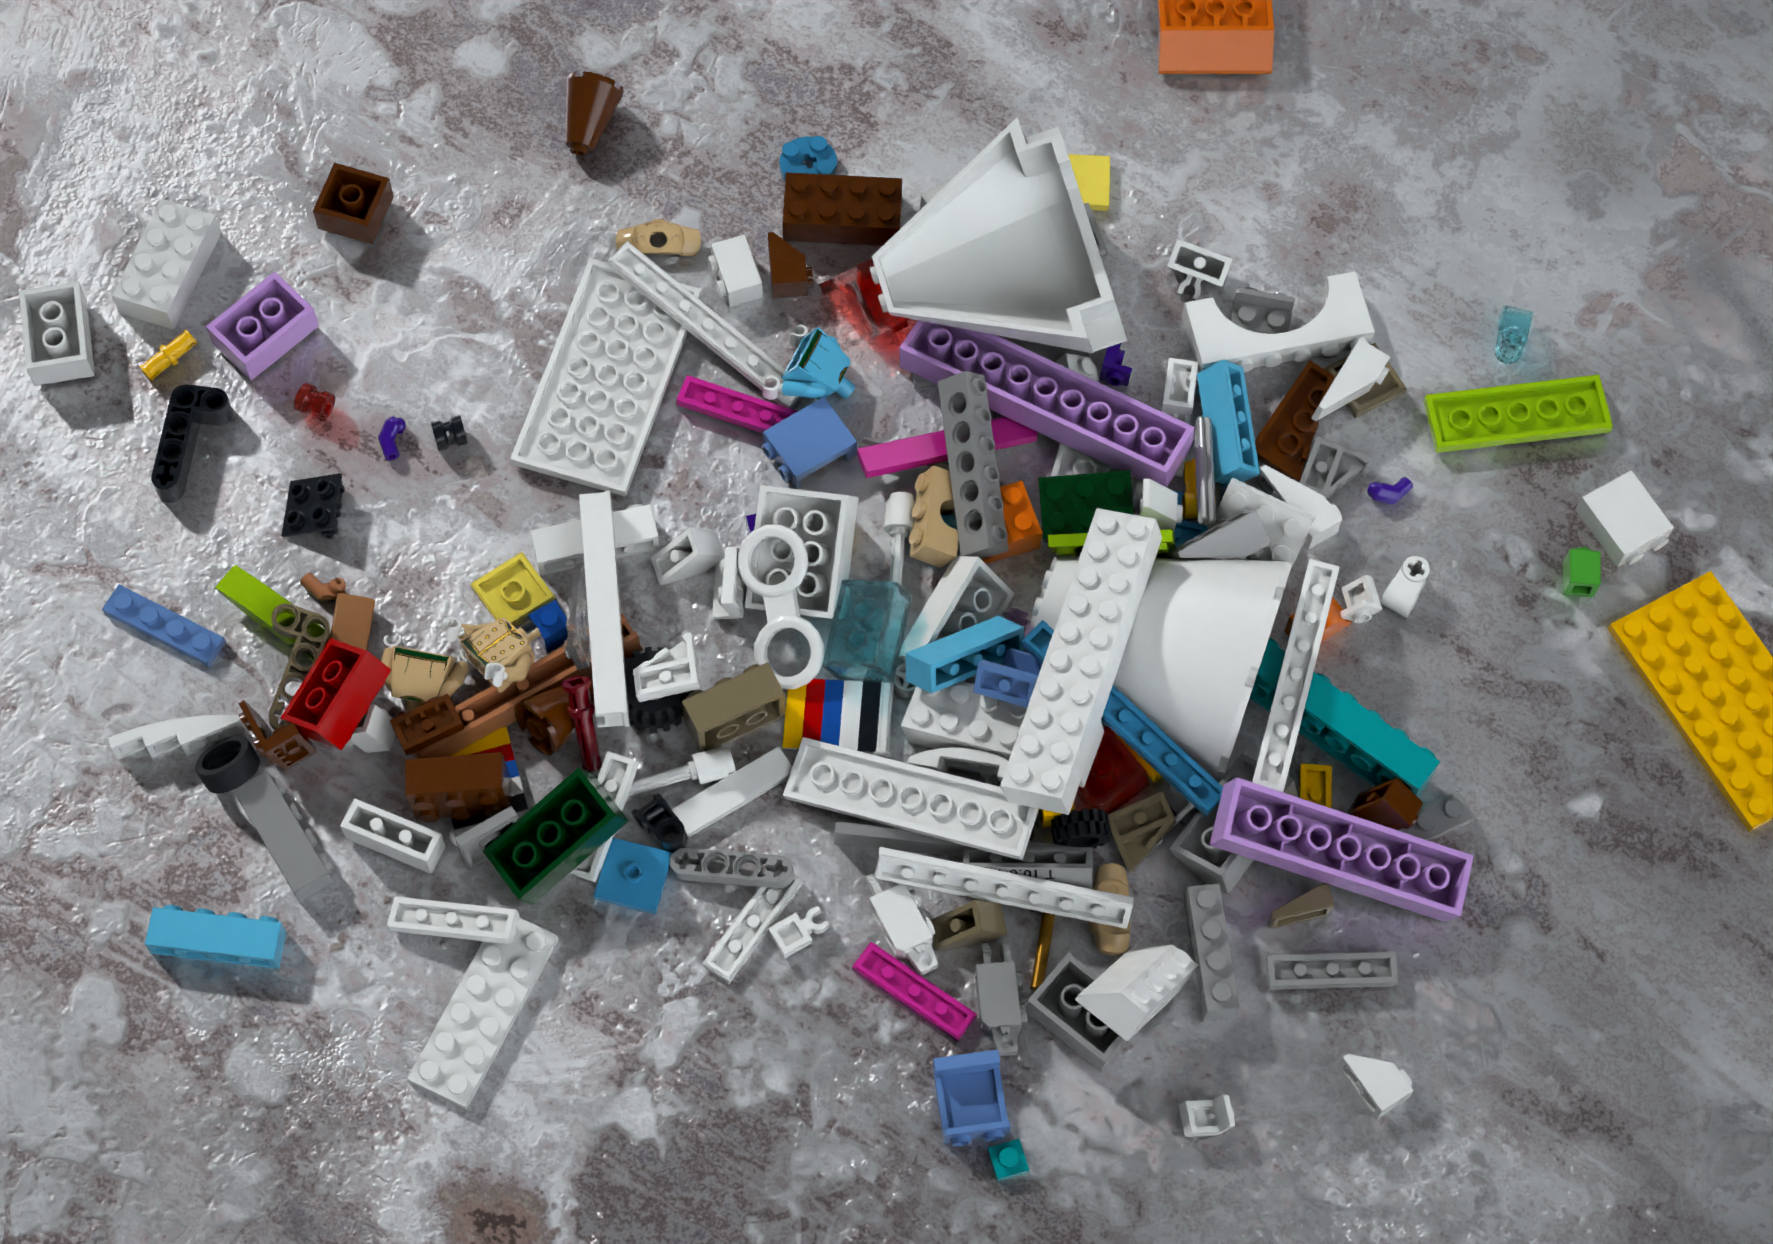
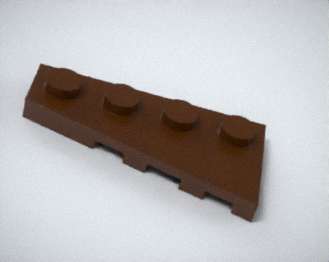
[1255,360,1335,482]

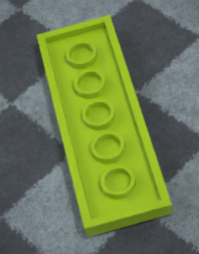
[1423,375,1613,453]

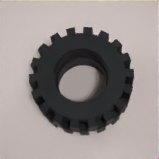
[624,647,694,733]

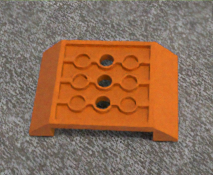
[1157,0,1274,74]

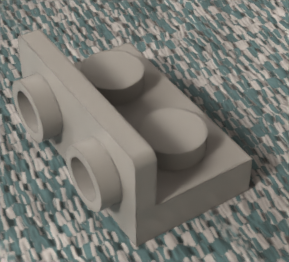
[1230,287,1295,334]

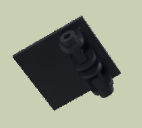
[281,473,345,539]

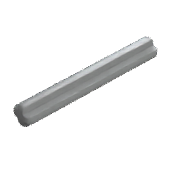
[1194,416,1216,526]

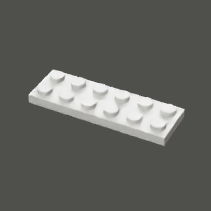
[407,917,559,1110]

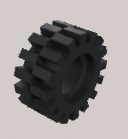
[1051,808,1111,849]

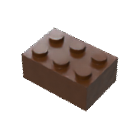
[405,752,511,822]

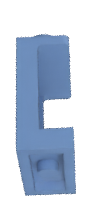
[762,397,857,489]
[973,648,1042,708]
[932,1050,1011,1146]

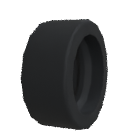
[195,736,260,794]

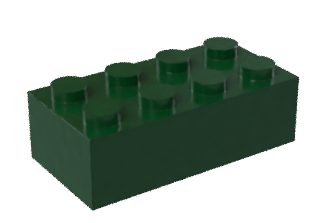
[483,767,629,905]

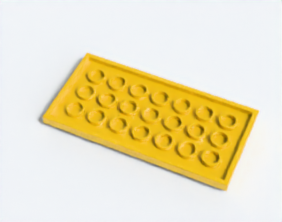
[1607,571,1773,832]

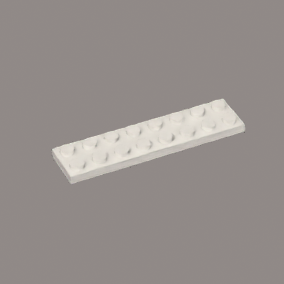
[783,737,1039,860]

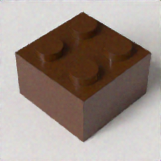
[313,162,394,244]

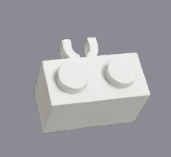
[1167,239,1233,300]

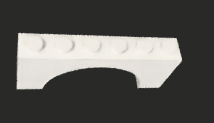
[1182,271,1375,373]

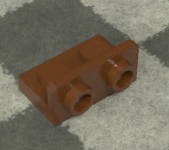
[390,694,465,756]

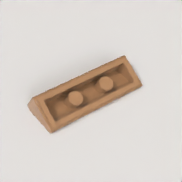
[330,593,375,650]

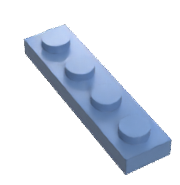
[102,584,226,667]

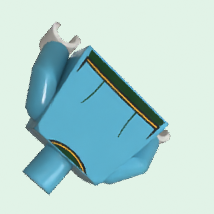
[762,325,856,400]

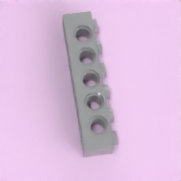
[938,371,1009,559]

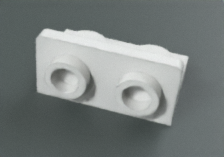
[712,547,746,620]

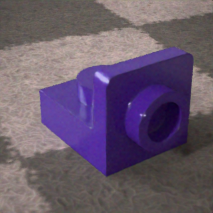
[1099,343,1132,386]

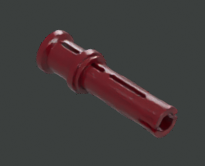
[562,676,602,772]

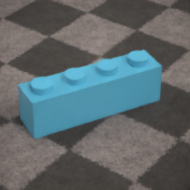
[1197,359,1260,485]
[905,615,1024,694]
[145,905,286,969]

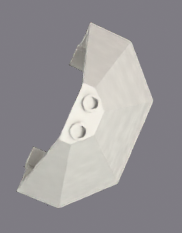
[870,117,1128,354]

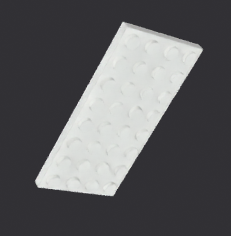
[510,258,702,497]

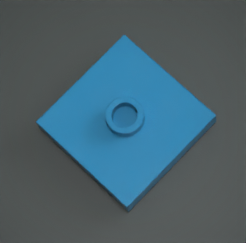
[594,838,673,915]

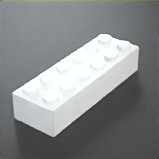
[901,681,1104,787]

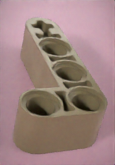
[269,603,330,731]

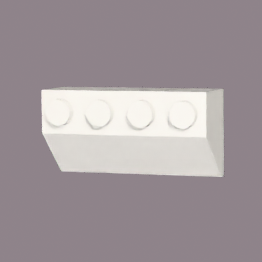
[896,556,1015,682]
[1075,945,1198,1041]

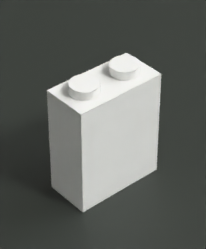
[1575,470,1674,567]

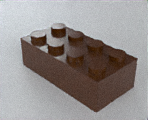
[782,172,902,246]

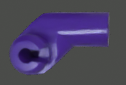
[378,416,406,461]
[1367,477,1413,505]

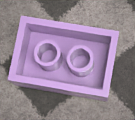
[206,271,319,381]

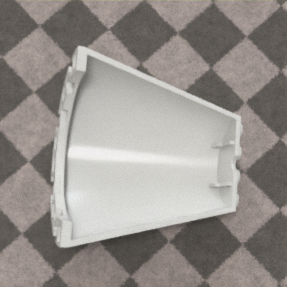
[1024,555,1292,783]

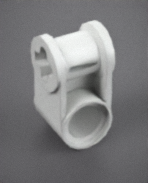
[1380,556,1430,618]

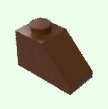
[768,232,813,298]
[1347,777,1423,830]

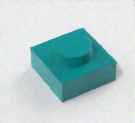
[987,1138,1029,1182]

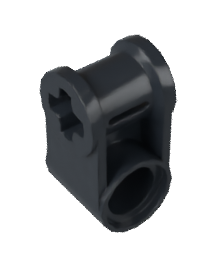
[631,793,687,853]

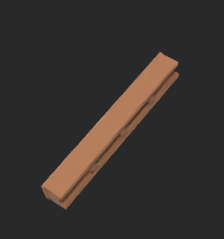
[414,613,643,759]

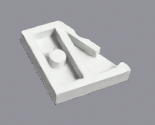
[633,632,701,702]

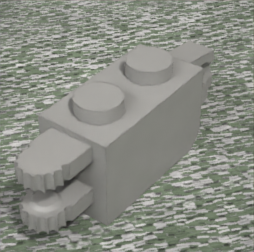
[974,941,1027,1056]

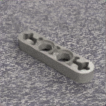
[670,848,794,888]

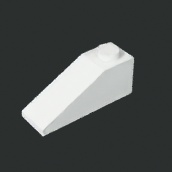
[1311,339,1390,421]
[1256,465,1343,550]

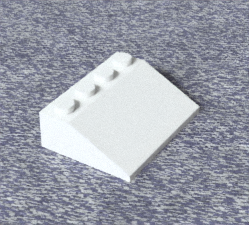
[745,485,859,620]

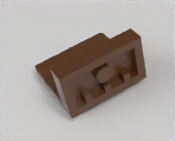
[238,699,317,771]

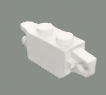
[866,874,938,975]

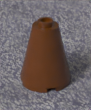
[565,71,624,156]
[515,679,594,756]

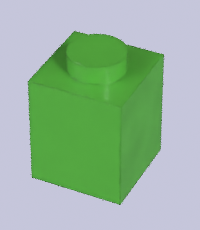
[1563,547,1601,597]

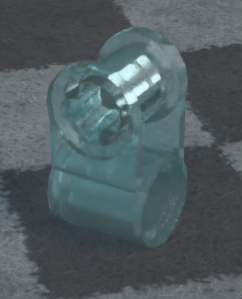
[1495,305,1533,364]

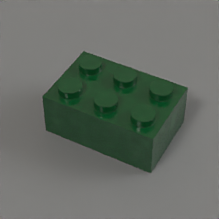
[1038,470,1134,542]

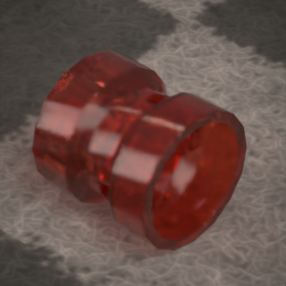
[294,382,336,422]

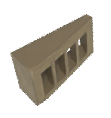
[1267,883,1335,929]

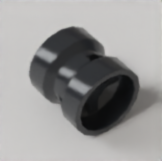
[431,415,468,451]

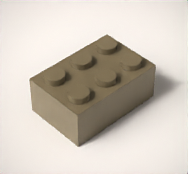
[682,662,785,752]

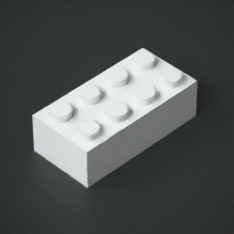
[112,199,221,330]

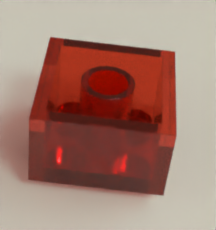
[1076,726,1149,814]

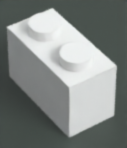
[707,235,763,307]

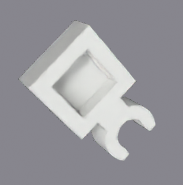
[768,906,829,959]

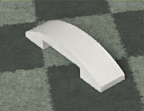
[907,747,1009,783]

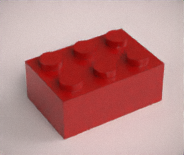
[280,638,391,751]

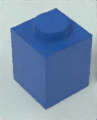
[528,600,574,653]

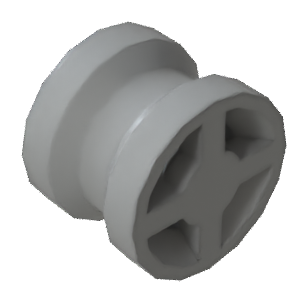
[893,663,916,701]

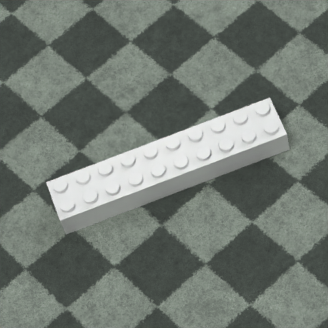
[1000,508,1162,815]

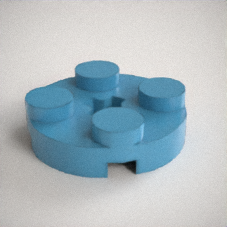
[779,136,837,181]

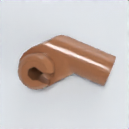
[300,573,346,601]

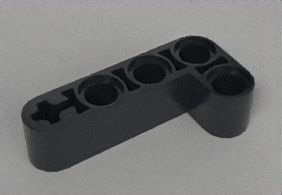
[151,384,233,503]

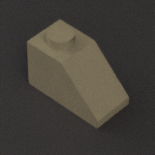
[930,899,1007,951]

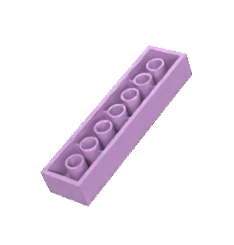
[1209,777,1474,922]

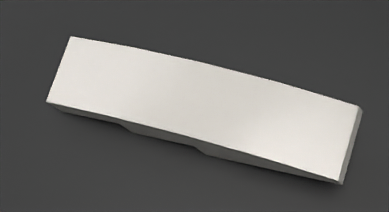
[1161,358,1198,477]
[107,715,246,760]

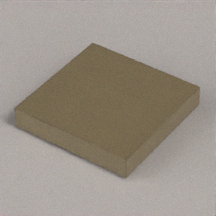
[1325,343,1407,418]

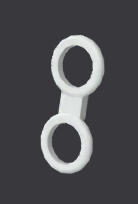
[738,524,824,689]

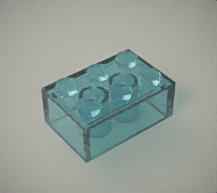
[822,580,912,683]

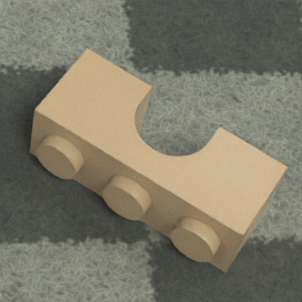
[909,465,959,568]

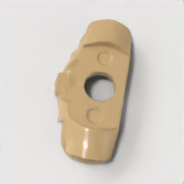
[615,219,701,256]
[1088,863,1130,956]

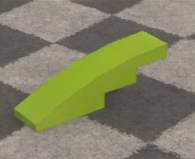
[214,565,330,662]

